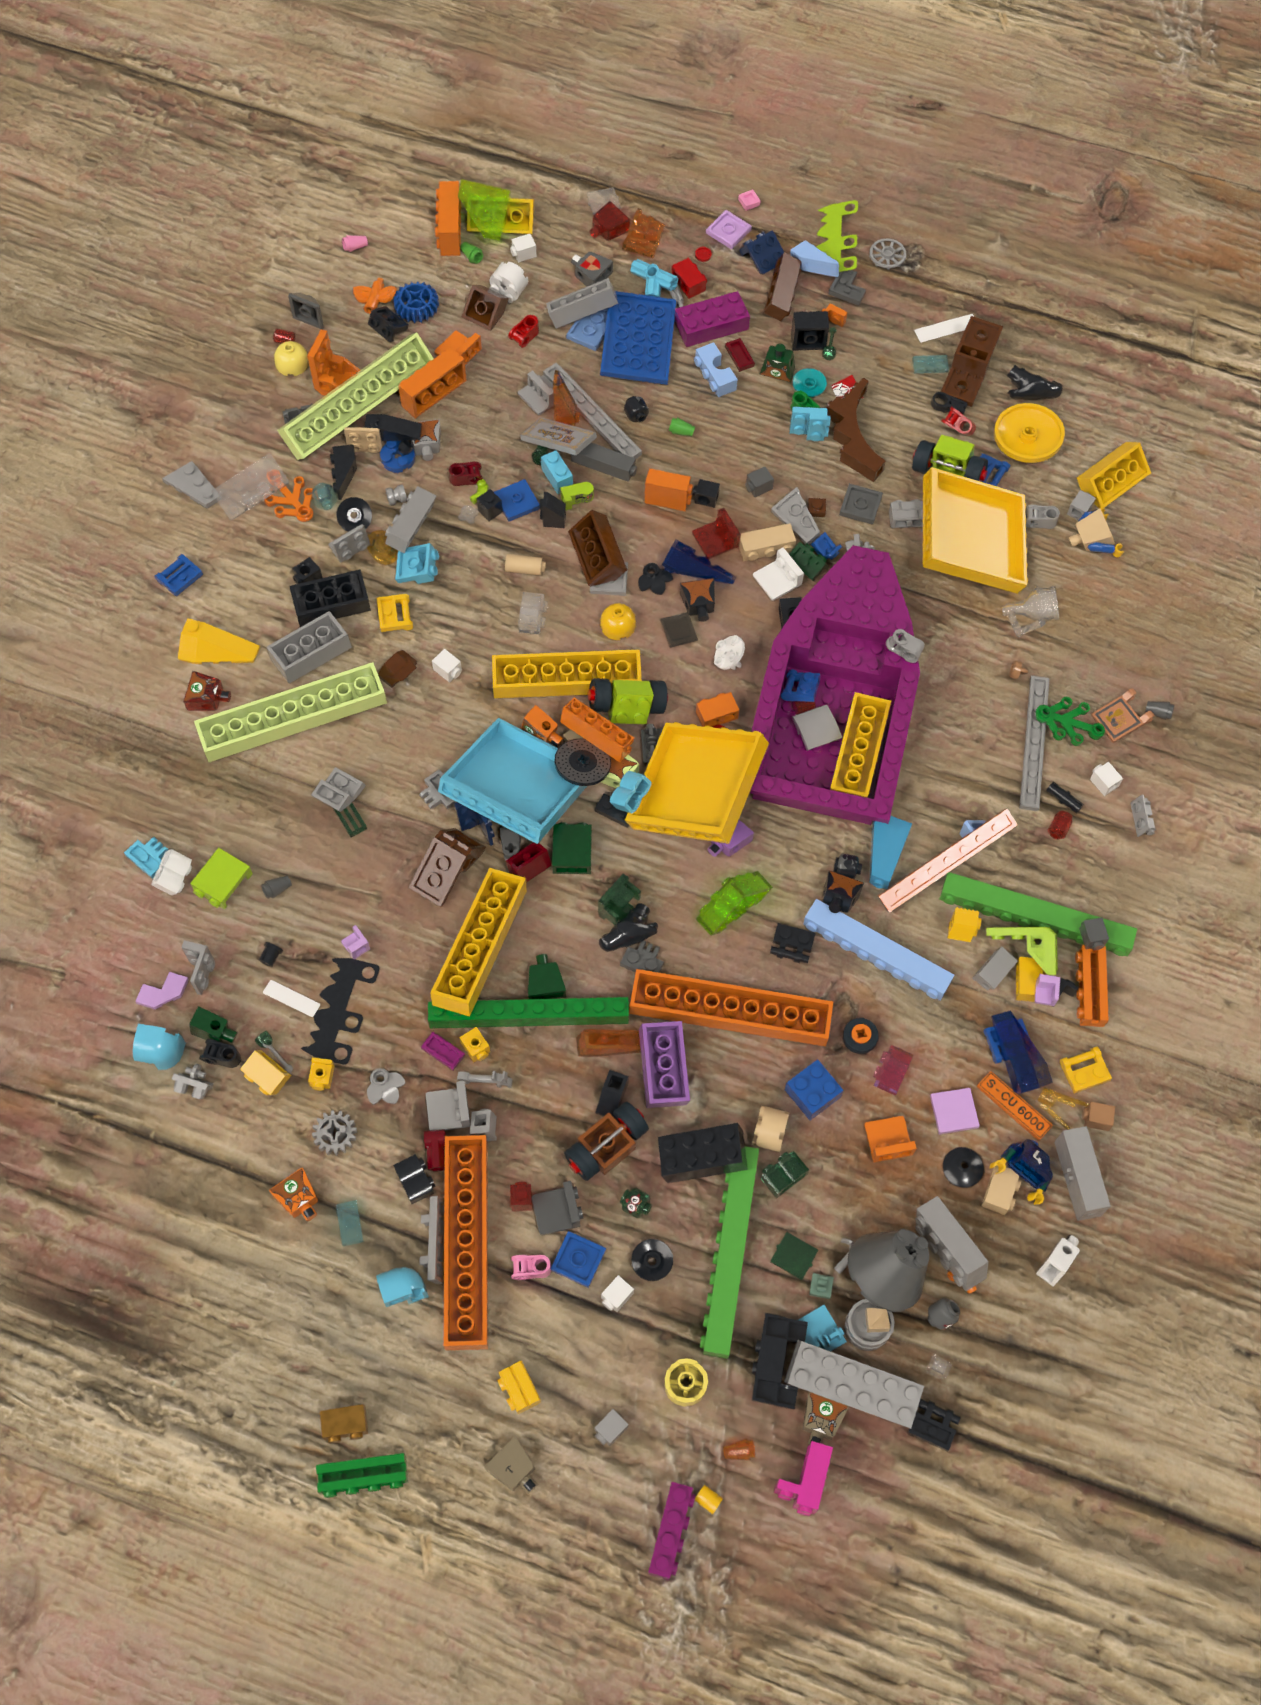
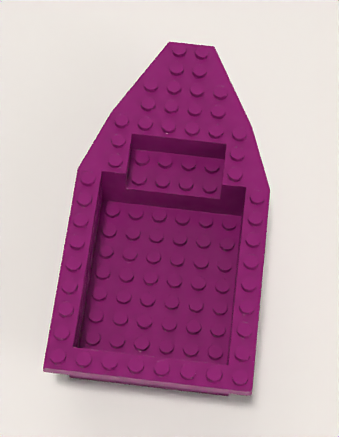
[749,545,920,825]

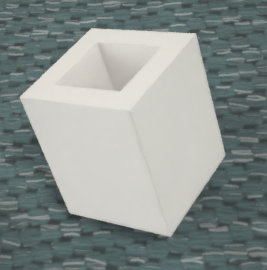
[510,234,537,263]
[432,649,462,683]
[1090,762,1123,796]
[601,1275,634,1312]

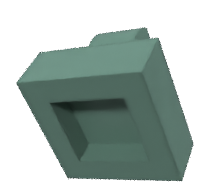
[809,1273,834,1299]

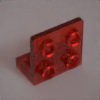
[692,508,741,559]

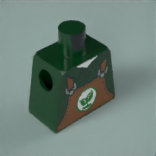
[760,344,795,382]

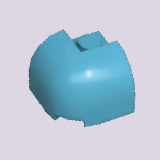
[133,1024,186,1070]
[376,1267,429,1308]

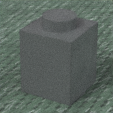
[745,467,774,497]
[1079,917,1109,950]

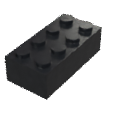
[289,569,371,627]
[658,1123,748,1183]

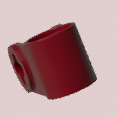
[449,461,483,486]

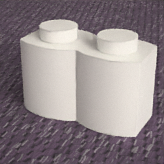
[151,849,192,896]

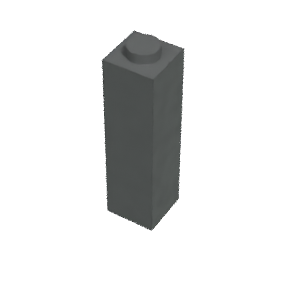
[571,443,637,482]

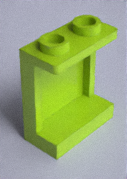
[190,847,253,909]

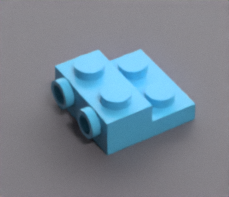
[789,407,830,441]
[395,543,439,584]

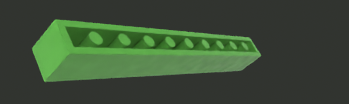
[939,872,1137,956]
[700,1146,759,1359]

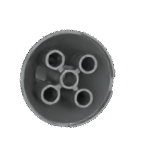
[848,1229,929,1312]

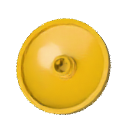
[994,403,1065,463]

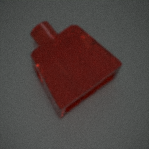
[589,201,630,241]

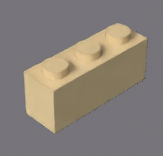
[738,523,796,561]

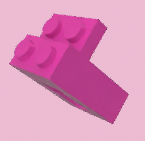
[774,1441,833,1517]

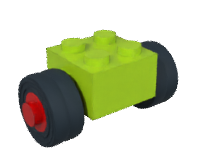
[912,434,988,482]
[588,678,668,724]

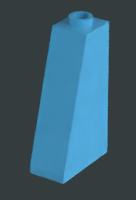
[869,816,912,889]

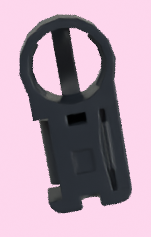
[931,392,967,414]

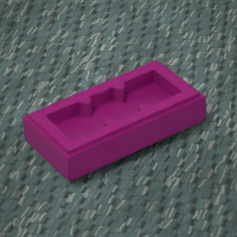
[421,1032,465,1071]

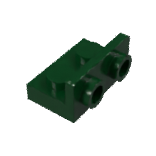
[789,542,829,581]

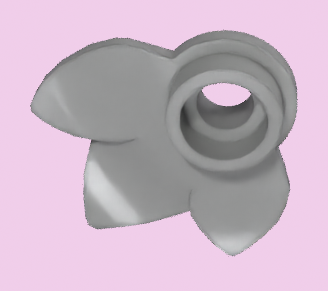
[367,1068,406,1105]

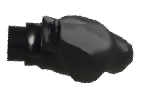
[1007,365,1063,400]
[599,903,658,952]

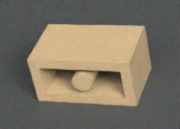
[981,1165,1022,1215]

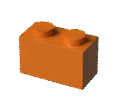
[696,692,739,727]

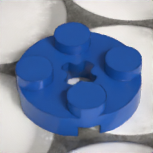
[380,441,415,473]

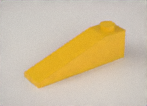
[178,618,260,664]

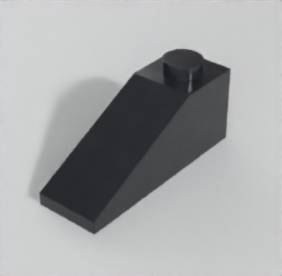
[364,414,422,441]

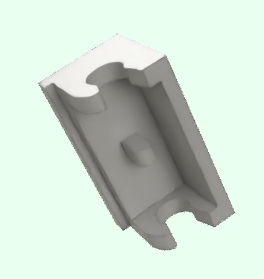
[972,947,1018,990]

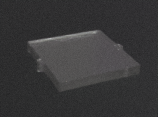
[587,187,621,215]

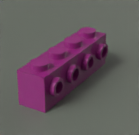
[648,1482,696,1580]

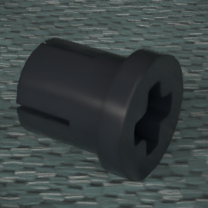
[258,942,283,967]

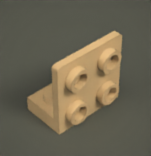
[344,427,384,453]

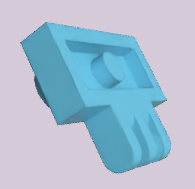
[124,837,169,879]

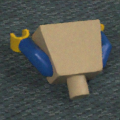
[1069,508,1124,558]

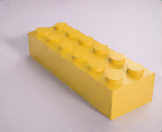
[830,692,891,798]

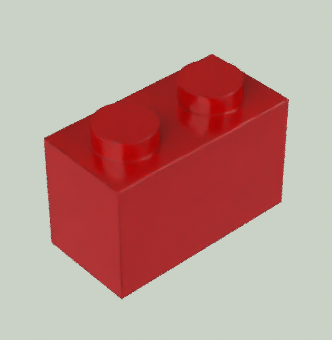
[671,257,707,299]

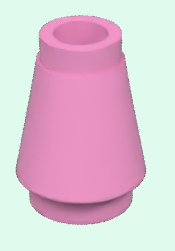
[342,235,368,252]

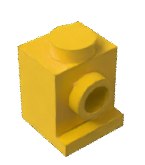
[308,1058,335,1091]

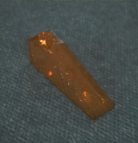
[553,370,580,427]
[576,1029,641,1057]

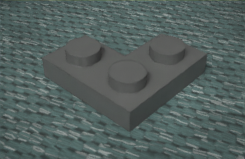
[828,270,866,306]

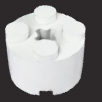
[489,262,528,303]

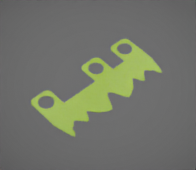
[817,200,858,272]

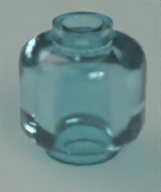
[311,483,337,510]

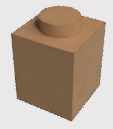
[1082,1102,1115,1131]

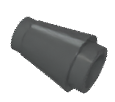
[1145,701,1174,720]
[261,875,292,899]

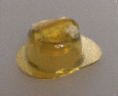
[367,530,398,565]

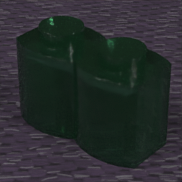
[761,1151,809,1198]

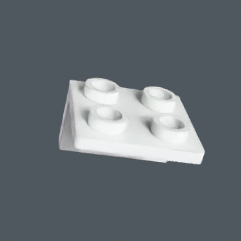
[753,548,804,601]

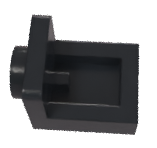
[1052,978,1079,1007]

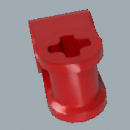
[508,315,539,348]
[942,406,976,436]

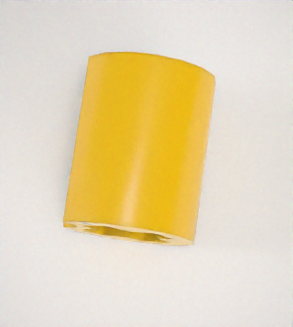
[694,1484,723,1514]

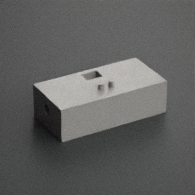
[1054,1126,1111,1221]

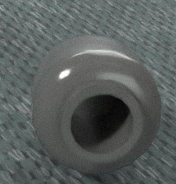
[928,1298,960,1330]

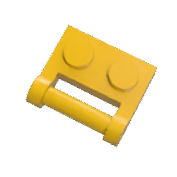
[376,594,413,632]
[1060,1046,1112,1094]

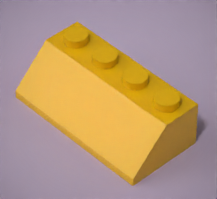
[467,196,535,234]
[1077,442,1151,509]

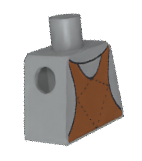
[410,419,441,461]

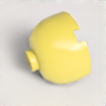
[274,341,308,376]

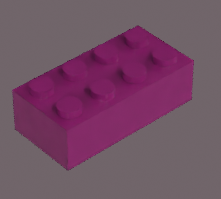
[674,291,750,347]

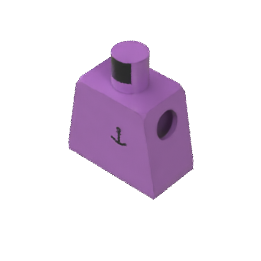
[707,820,754,857]

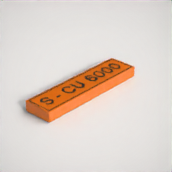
[977,1071,1053,1141]

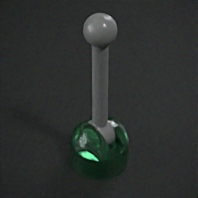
[255,1031,293,1073]

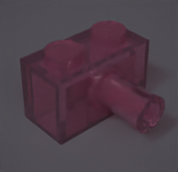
[873,1045,913,1096]

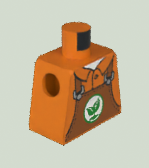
[521,705,564,747]
[269,1167,318,1221]

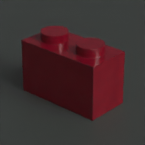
[506,842,552,883]

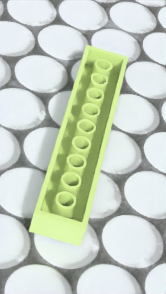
[277,333,434,460]
[194,662,387,762]

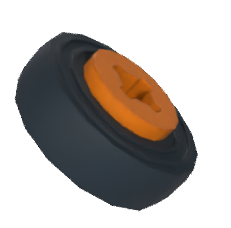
[843,1018,879,1054]

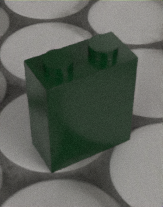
[552,822,592,874]

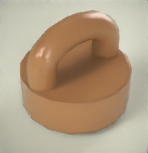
[1009,660,1028,679]

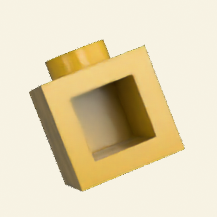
[459,1027,490,1063]

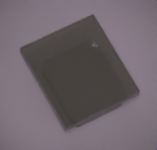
[660,612,698,648]

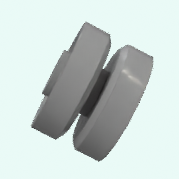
[844,1299,895,1351]

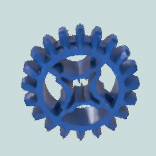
[394,281,439,323]

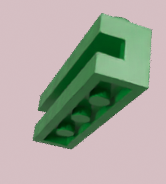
[316,1453,408,1498]

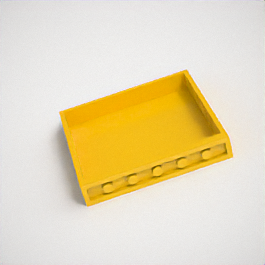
[923,467,1028,594]
[625,722,769,844]

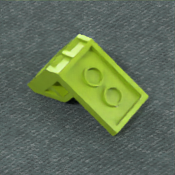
[986,927,1058,975]

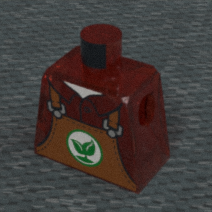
[183,671,231,711]

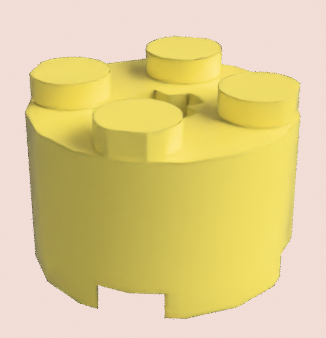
[664,1358,708,1407]

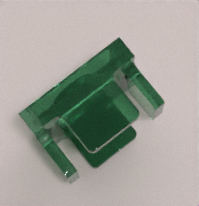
[598,873,641,925]

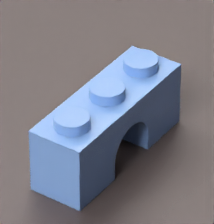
[694,342,737,397]

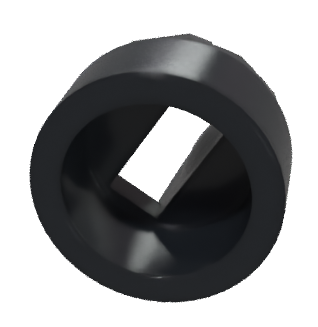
[398,439,414,455]

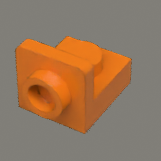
[822,303,847,327]

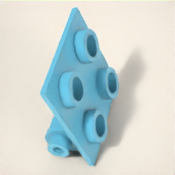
[798,1305,847,1352]

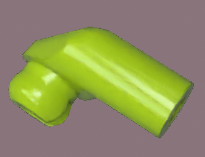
[470,479,489,504]

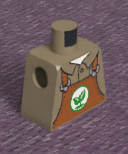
[803,1392,849,1445]

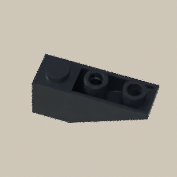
[330,444,357,500]

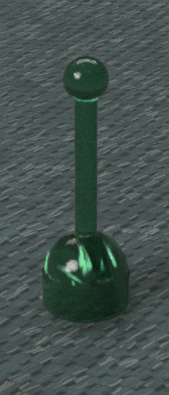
[822,327,836,360]

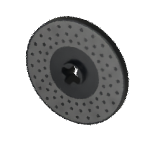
[554,739,611,786]

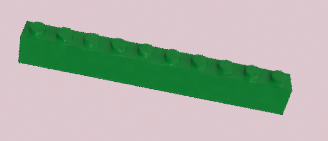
[428,997,629,1029]

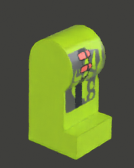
[560,482,594,511]

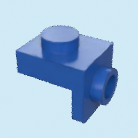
[810,532,842,560]

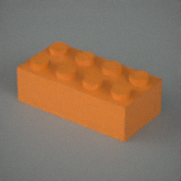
[435,181,461,256]
[398,347,467,418]

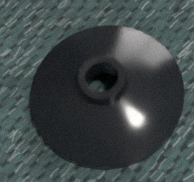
[336,497,372,532]
[943,1147,984,1188]
[631,1239,673,1281]

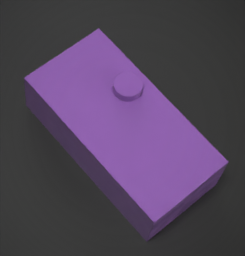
[639,1021,690,1108]

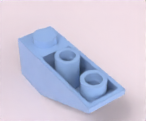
[790,240,839,277]

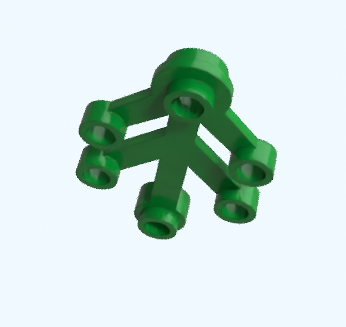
[1035,696,1105,746]

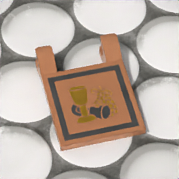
[1091,688,1154,743]

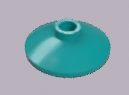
[793,368,827,397]

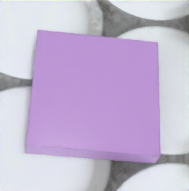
[706,210,752,250]
[930,1088,979,1134]

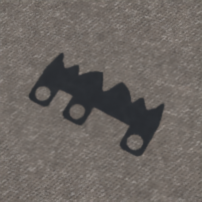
[301,958,380,1065]

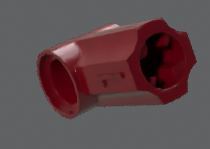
[424,1129,446,1172]

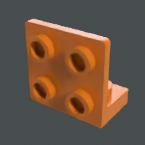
[434,331,482,365]
[864,1116,917,1163]

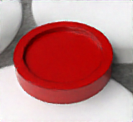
[695,247,712,262]

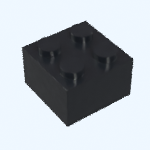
[791,311,829,351]

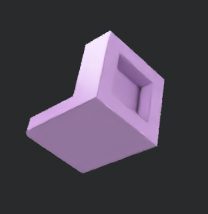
[341,925,370,959]
[1034,974,1060,1006]

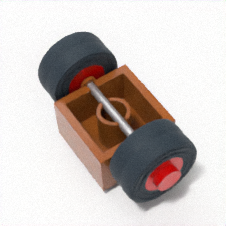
[564,1102,649,1181]

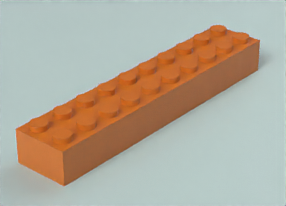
[629,969,834,1047]
[444,1135,488,1351]

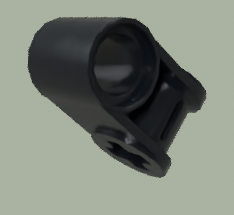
[199,1039,241,1068]

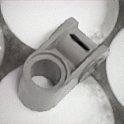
[1025,504,1060,529]
[886,629,925,663]

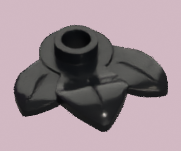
[638,563,673,595]

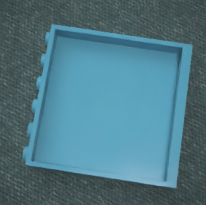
[438,718,587,844]

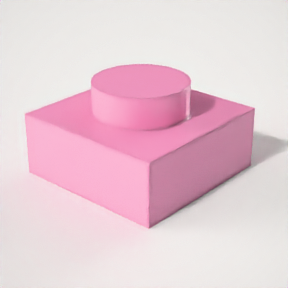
[738,190,760,211]

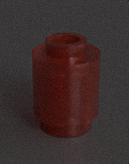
[1048,811,1073,840]

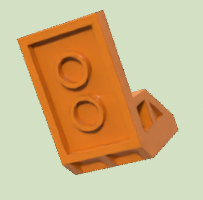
[307,329,360,396]

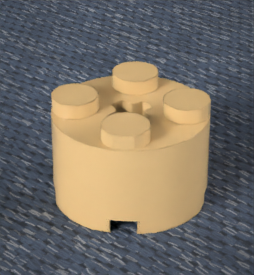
[752,1106,789,1152]

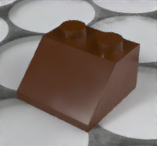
[461,285,509,331]

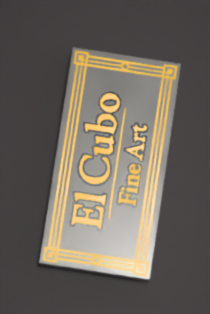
[520,418,597,455]

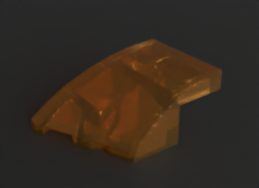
[622,208,665,258]

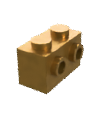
[320,1404,368,1443]

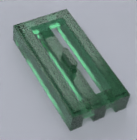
[333,803,367,838]

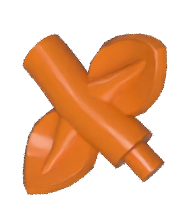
[353,278,397,314]

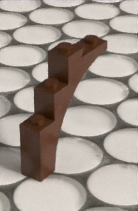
[826,378,886,482]

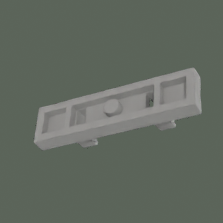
[419,1196,444,1284]

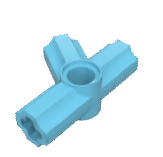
[630,259,679,297]

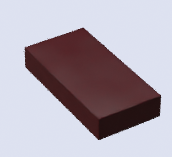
[725,338,755,372]

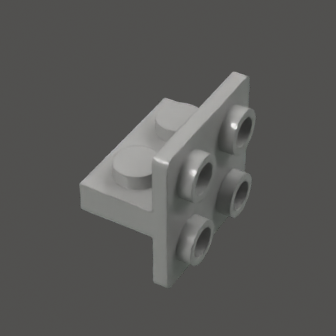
[518,371,565,415]

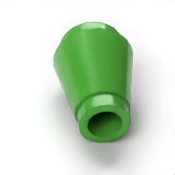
[460,242,483,264]
[668,417,695,437]

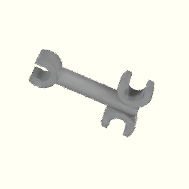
[457,1071,512,1088]

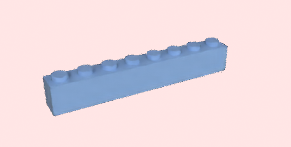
[803,899,954,1001]

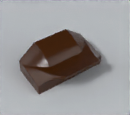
[378,650,417,688]

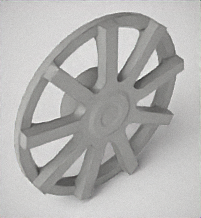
[869,238,906,270]

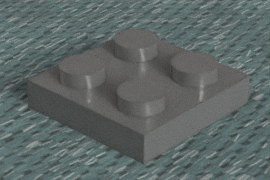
[839,484,883,525]

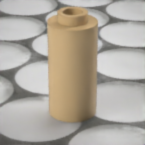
[505,554,546,575]

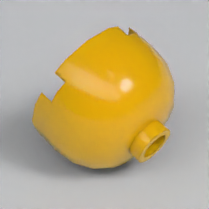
[600,603,636,640]

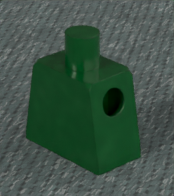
[528,954,566,999]
[189,1006,238,1043]

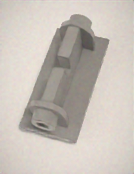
[1131,795,1156,837]

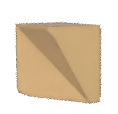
[865,1308,890,1333]

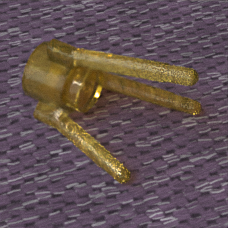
[1037,1087,1088,1130]

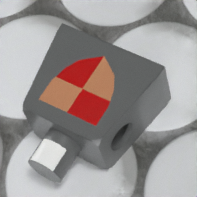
[571,252,613,286]

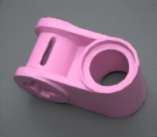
[511,1255,551,1280]

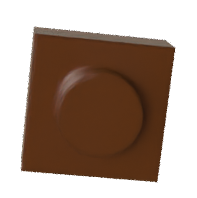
[808,498,826,517]

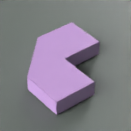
[135,972,189,1009]

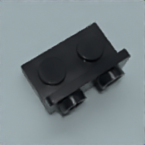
[368,306,409,342]

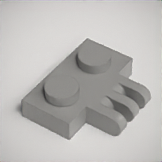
[419,769,456,809]

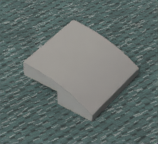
[792,705,842,751]
[311,767,366,812]

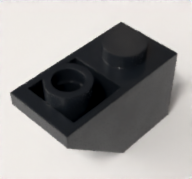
[539,492,566,528]
[595,1070,629,1119]

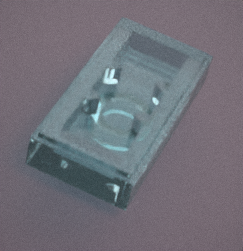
[912,355,949,373]
[336,1200,364,1246]

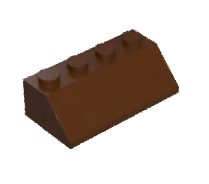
[568,510,627,587]

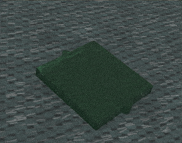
[770,1232,818,1280]

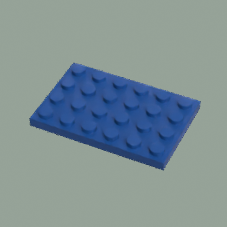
[600,291,676,385]

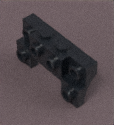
[752,1313,808,1410]

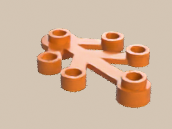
[264,470,315,522]

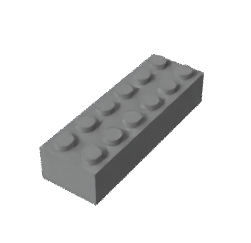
[784,1340,924,1428]

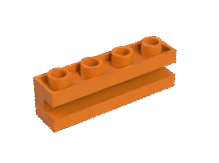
[560,697,634,762]
[1075,945,1109,1027]

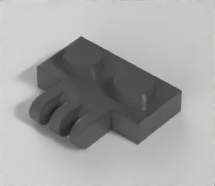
[620,941,664,973]

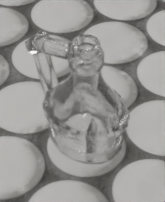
[1002,585,1060,637]

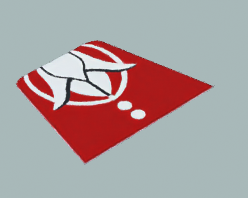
[831,375,863,399]

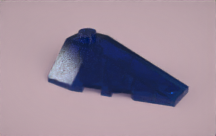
[662,539,736,584]
[991,1010,1053,1094]

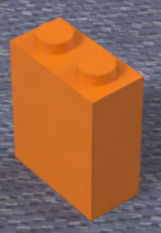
[645,468,693,511]

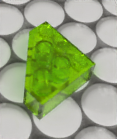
[458,179,512,243]
[696,871,773,936]

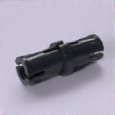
[1046,781,1084,814]

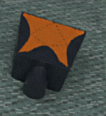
[680,578,715,622]
[822,870,864,913]

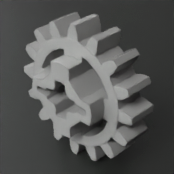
[312,1110,357,1156]

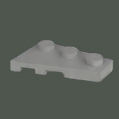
[162,461,222,508]
[771,487,820,544]

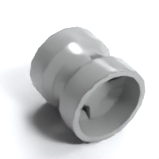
[385,484,407,506]

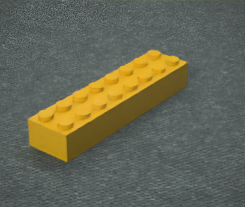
[492,650,642,698]
[430,868,527,1017]

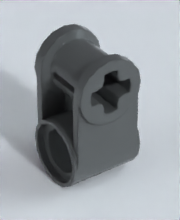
[500,827,521,861]

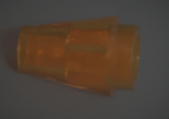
[723,1438,756,1461]

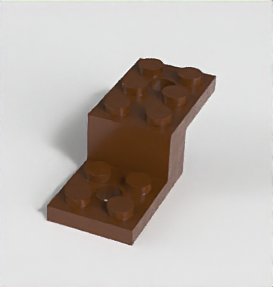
[941,316,1003,407]

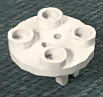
[714,635,745,670]

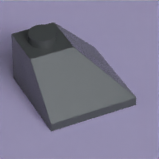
[288,293,324,330]

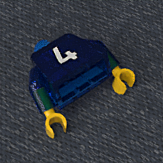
[989,1139,1053,1205]

